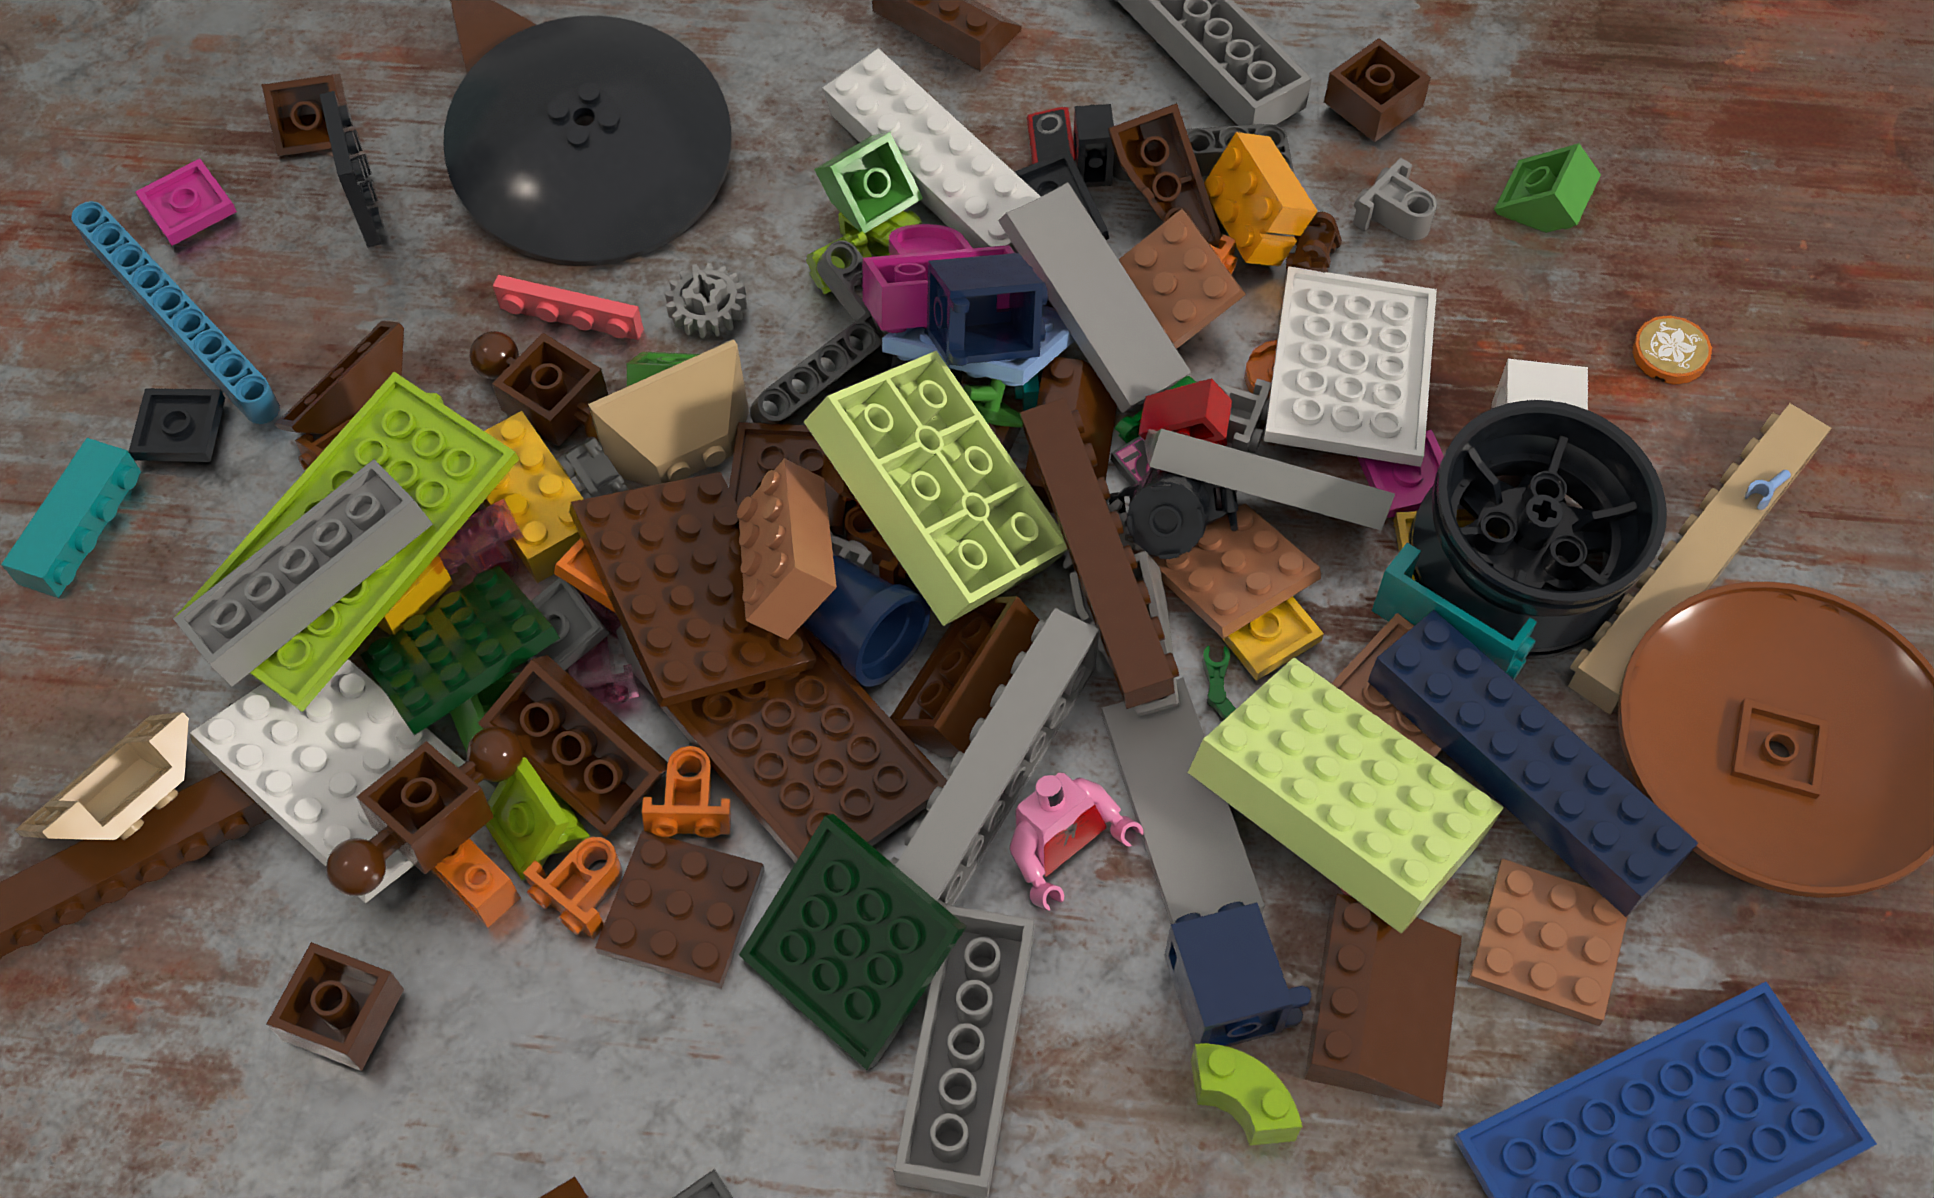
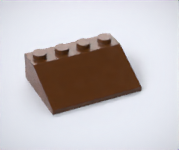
[1304,893,1462,1109]

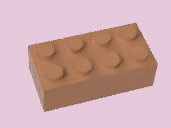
[737,458,837,640]

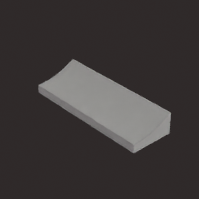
[998,182,1191,413]
[1144,429,1395,531]
[173,459,433,687]
[1101,677,1265,924]

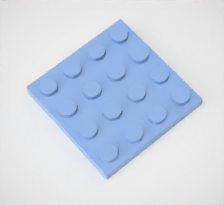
[882,305,1075,386]

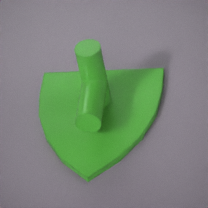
[963,378,1023,427]

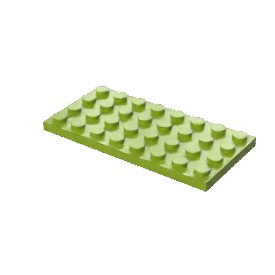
[174,372,519,712]

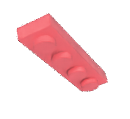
[493,275,644,341]

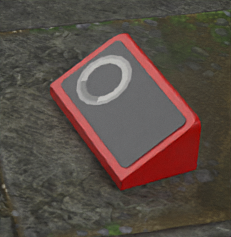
[1027,107,1076,164]

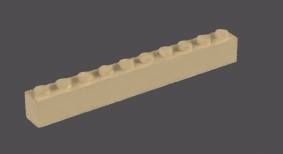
[1568,403,1831,715]

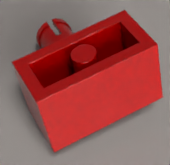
[1138,378,1232,446]

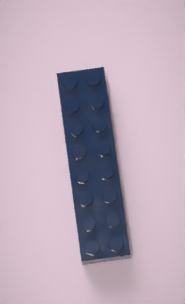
[1368,610,1698,917]

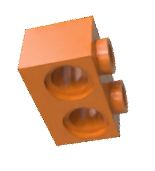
[431,838,521,928]

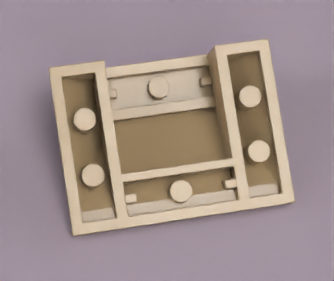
[588,339,750,486]
[15,712,189,840]

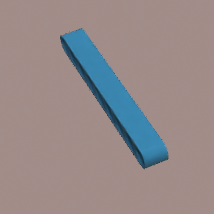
[71,201,280,424]

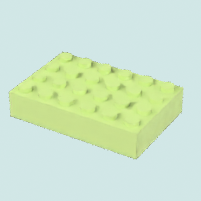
[804,350,1068,626]
[1188,657,1504,934]

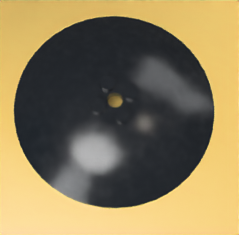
[443,16,732,266]

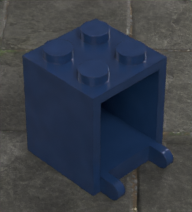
[927,253,1048,366]
[1164,902,1312,1047]

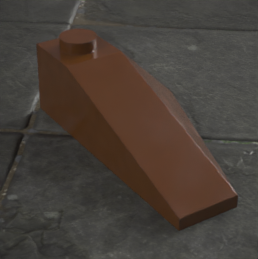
[1108,103,1222,247]

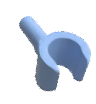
[1745,470,1791,510]

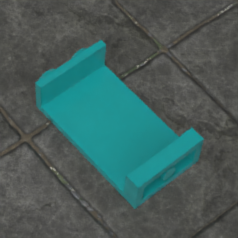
[1372,543,1537,680]

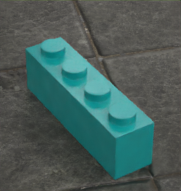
[1,438,141,598]

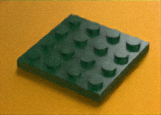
[360,565,560,735]
[739,814,967,1070]

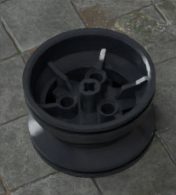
[1408,400,1667,660]

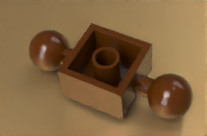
[470,331,609,447]
[326,726,523,896]

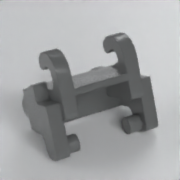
[556,437,629,499]

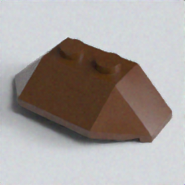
[274,321,404,434]

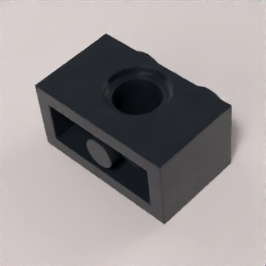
[1073,104,1115,187]

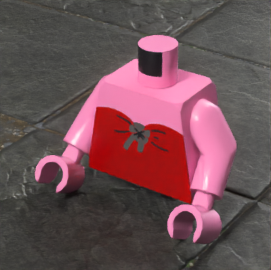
[1010,773,1143,911]

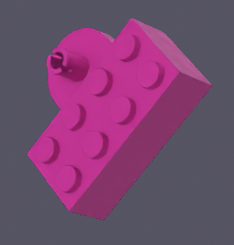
[863,224,1015,333]

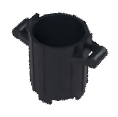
[1109,467,1238,559]

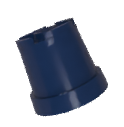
[802,555,930,687]

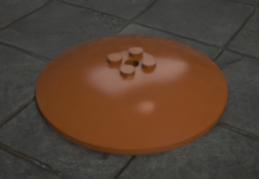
[1618,581,1934,898]

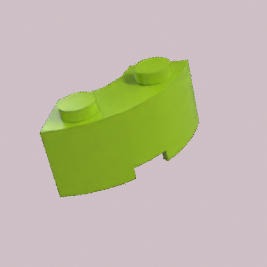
[1191,1044,1302,1146]

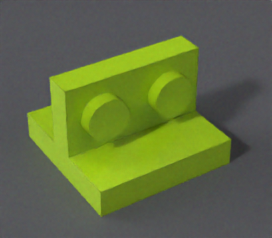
[485,757,590,881]

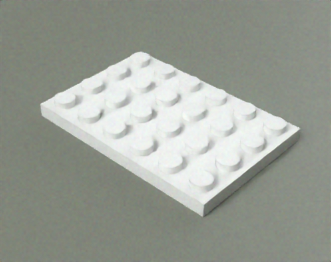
[1263,266,1437,467]
[190,659,495,903]

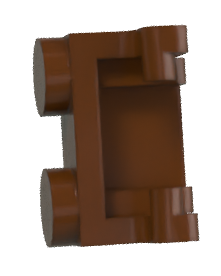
[1286,212,1342,273]

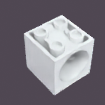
[1491,359,1588,410]

